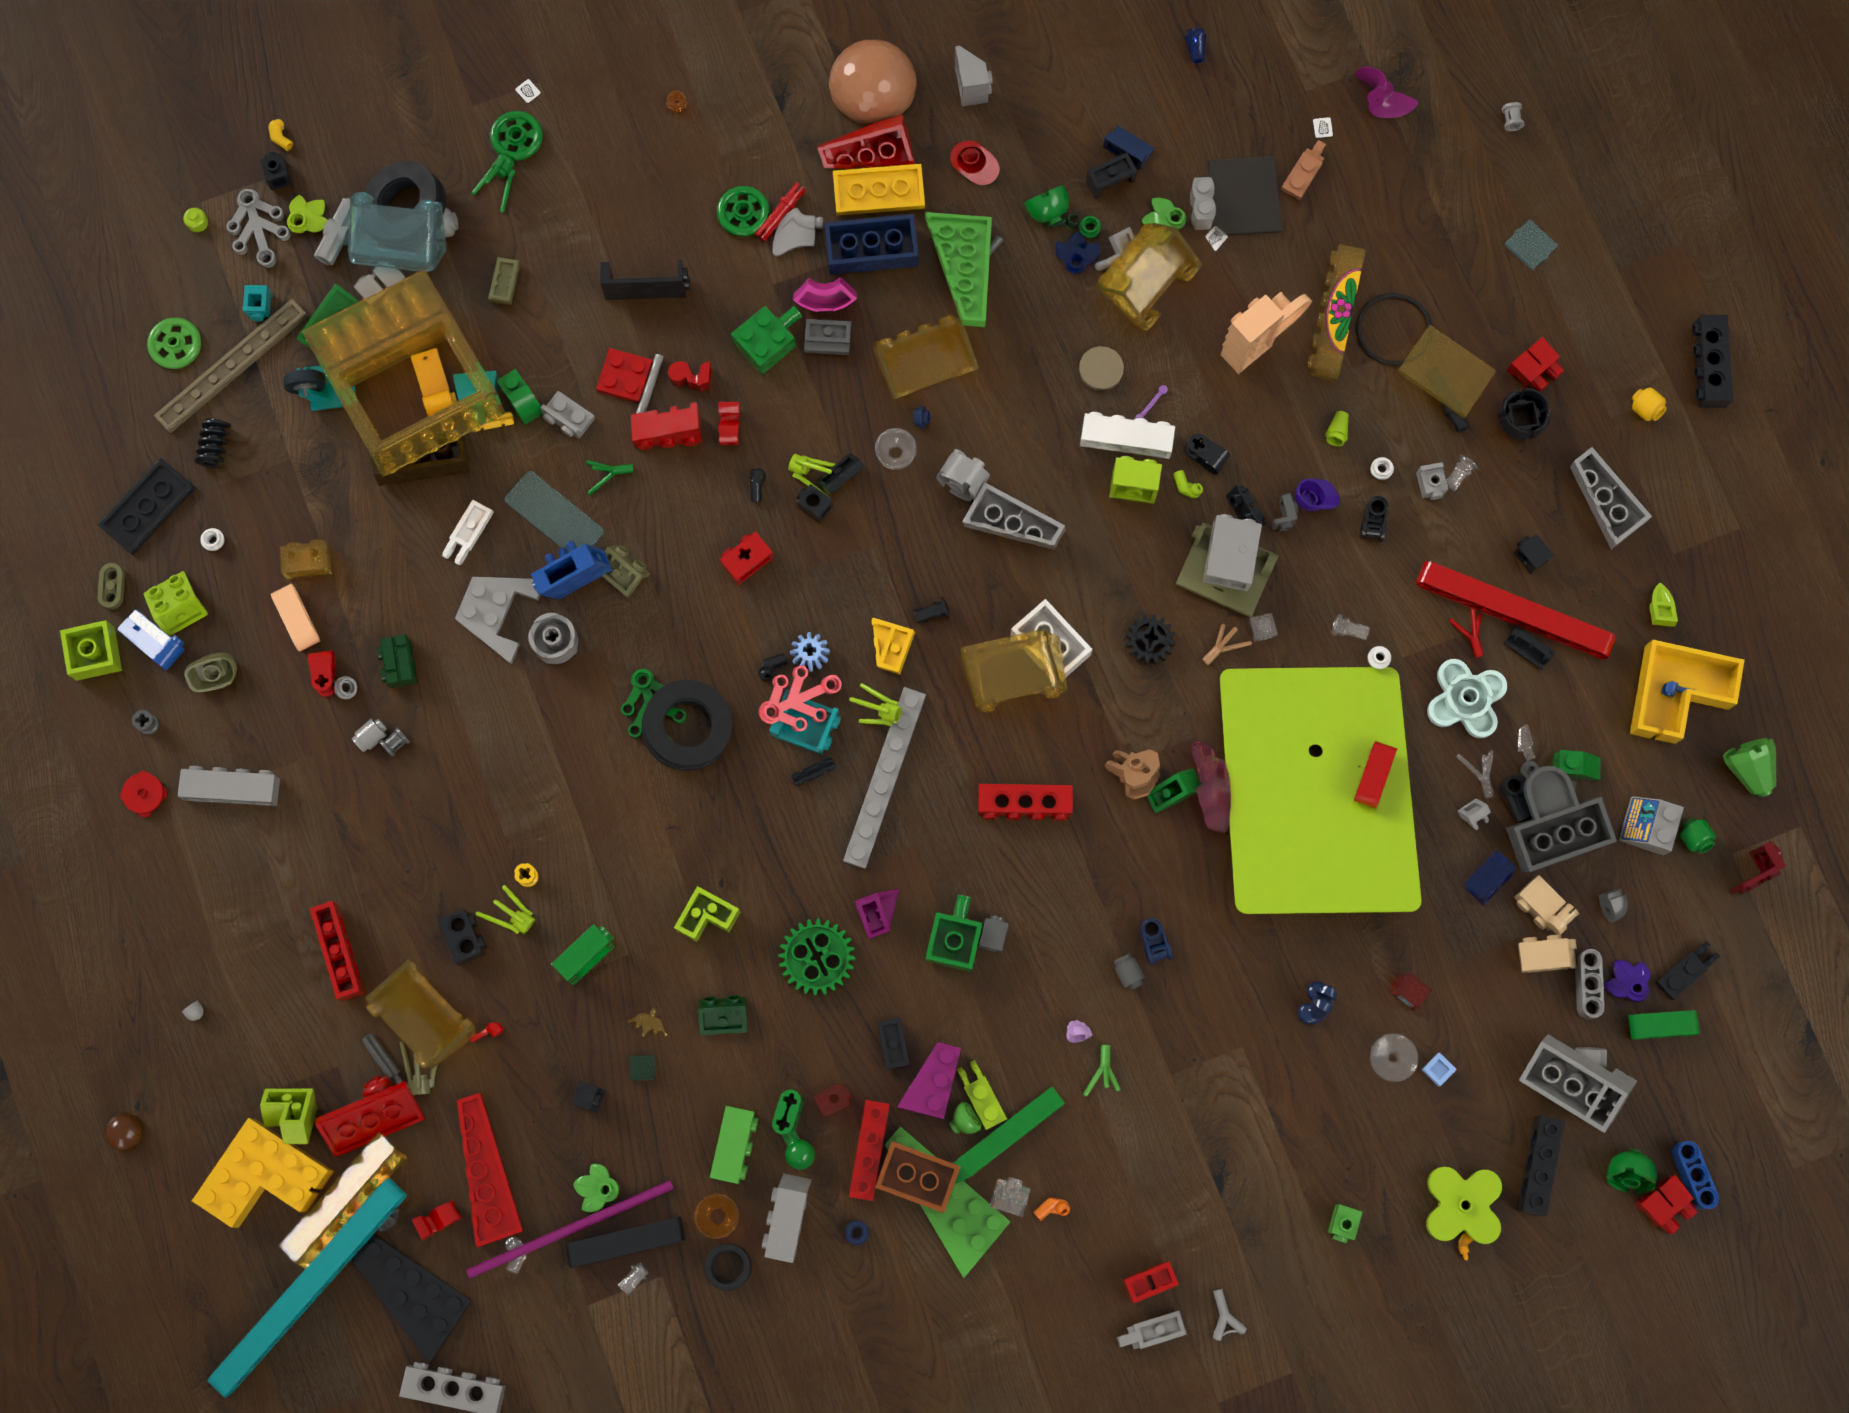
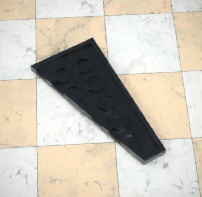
[351,1234,473,1364]

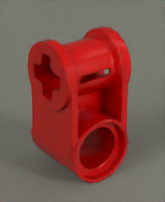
[308,650,336,697]

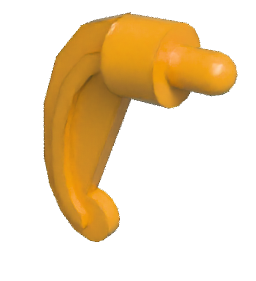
[1458,1232,1473,1261]

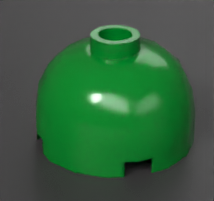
[1024,185,1070,225]
[1607,1149,1657,1194]

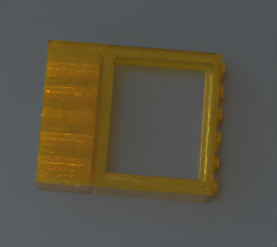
[302,269,505,477]

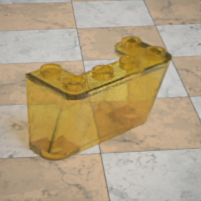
[1097,223,1202,331]
[873,314,979,399]

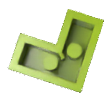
[674,886,741,942]
[260,1088,317,1144]

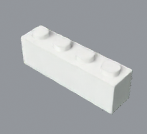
[1080,412,1175,459]

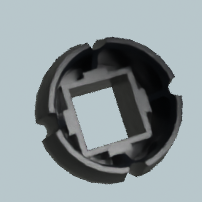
[1498,388,1551,441]

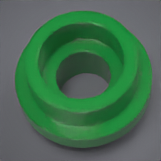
[1079,216,1101,238]

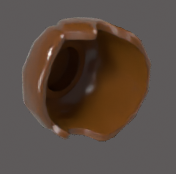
[105,1112,143,1152]

